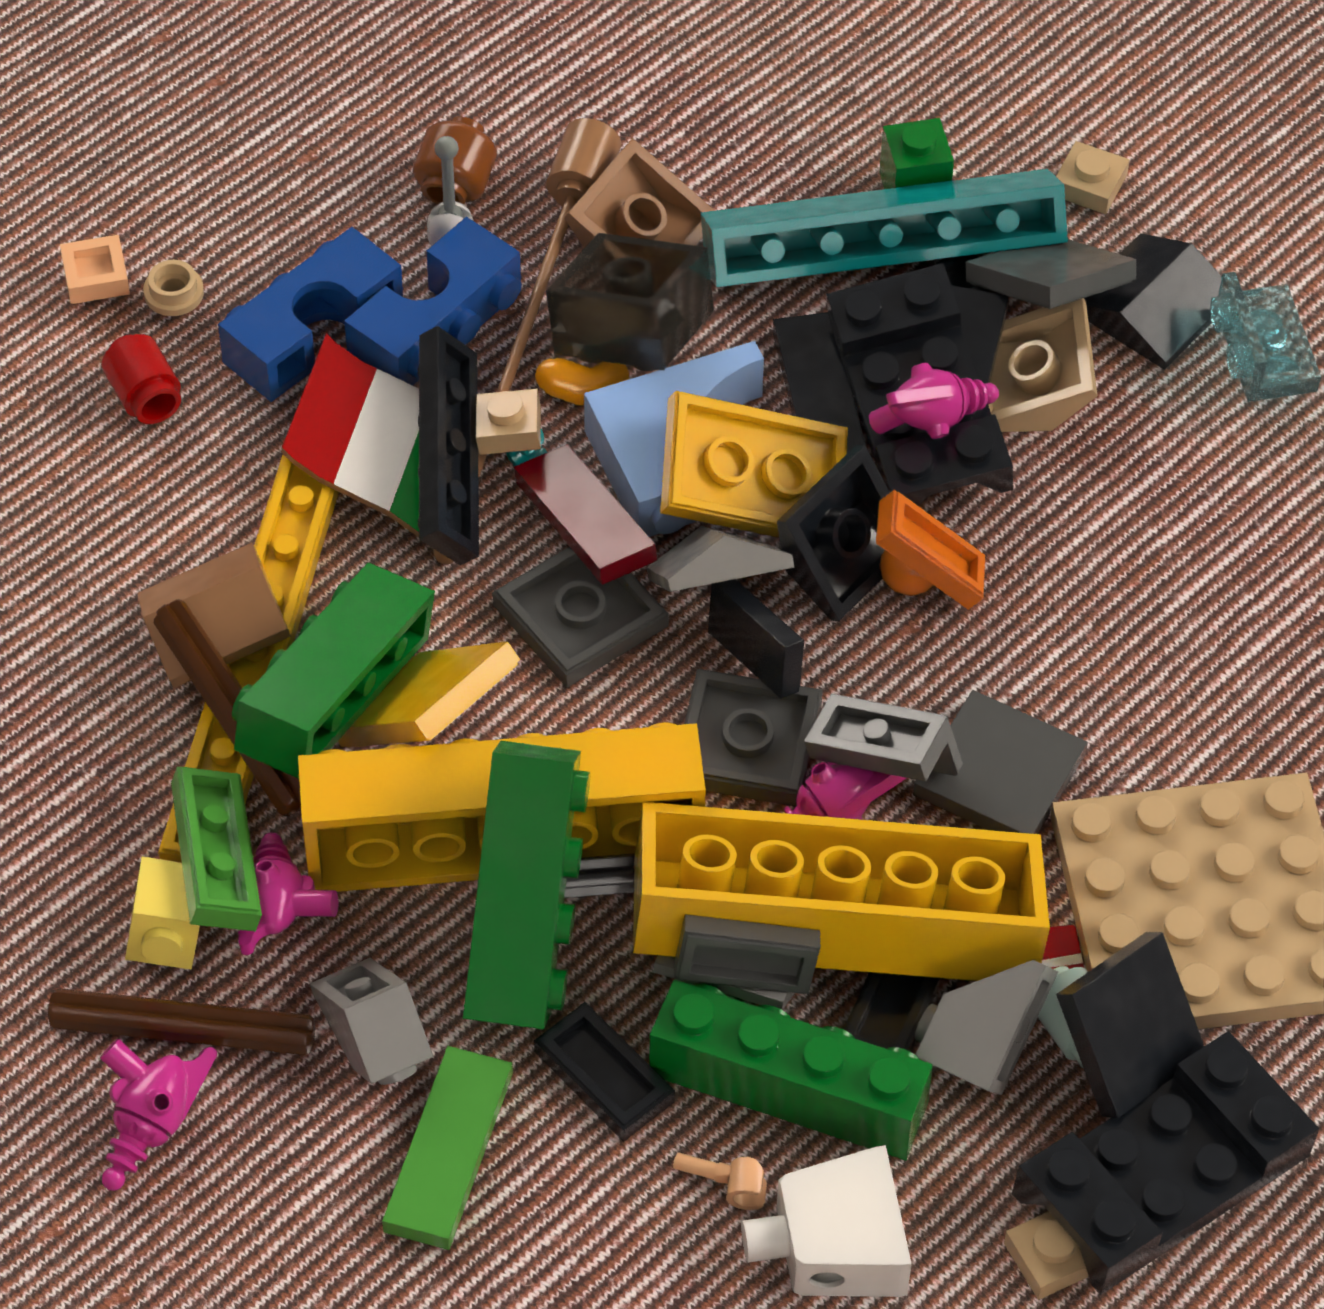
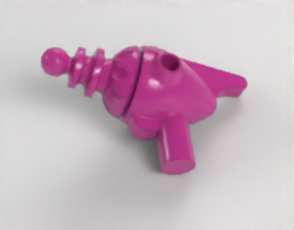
[869,363,999,439]
[784,762,906,820]
[238,832,339,955]
[100,1038,217,1191]

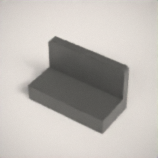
[804,693,963,782]

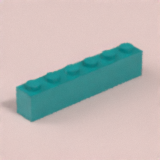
[700,169,1068,287]

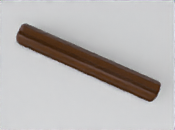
[154,599,301,817]
[48,988,316,1055]

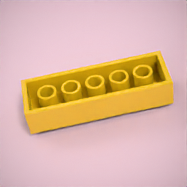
[298,722,706,892]
[633,802,1050,981]

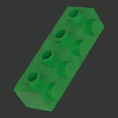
[232,562,435,779]
[463,741,590,1029]
[649,979,933,1161]

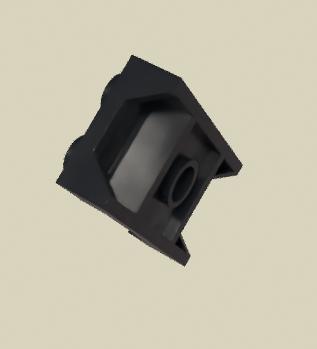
[826,263,1013,506]
[1012,1031,1320,1295]

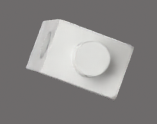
[741,1145,911,1297]

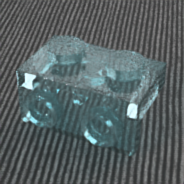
[1210,272,1321,402]

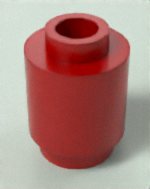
[101,334,181,424]

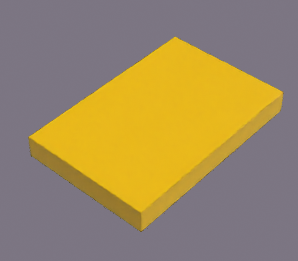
[660,391,848,538]
[337,641,520,748]

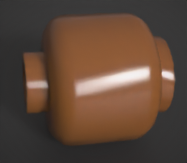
[413,116,497,205]

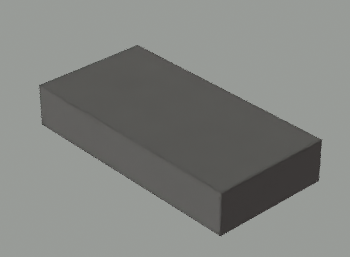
[674,914,820,994]

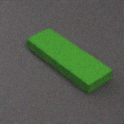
[171,766,262,931]
[382,1045,513,1250]

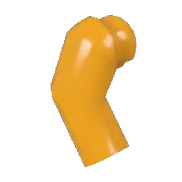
[535,355,629,406]

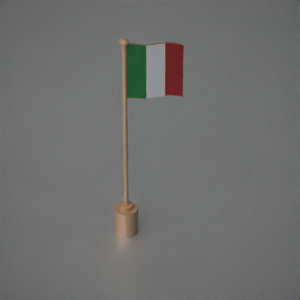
[281,118,621,565]

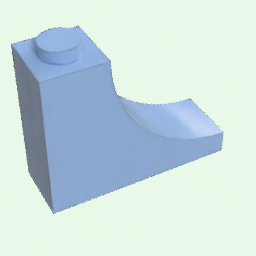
[584,341,764,537]

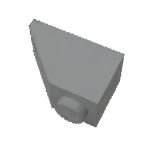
[309,958,434,1085]
[915,960,1058,1095]

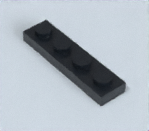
[418,326,479,565]

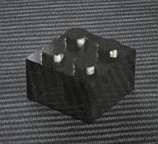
[546,233,714,371]

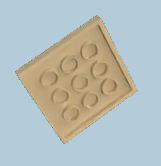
[1050,772,1324,1029]

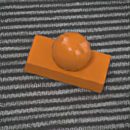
[876,490,986,610]

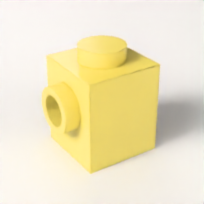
[125,856,200,970]

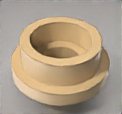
[143,260,204,316]

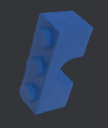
[344,216,522,385]
[218,227,403,402]

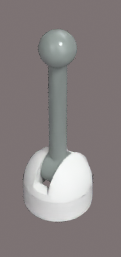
[427,136,474,246]

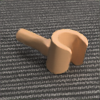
[673,1152,767,1210]

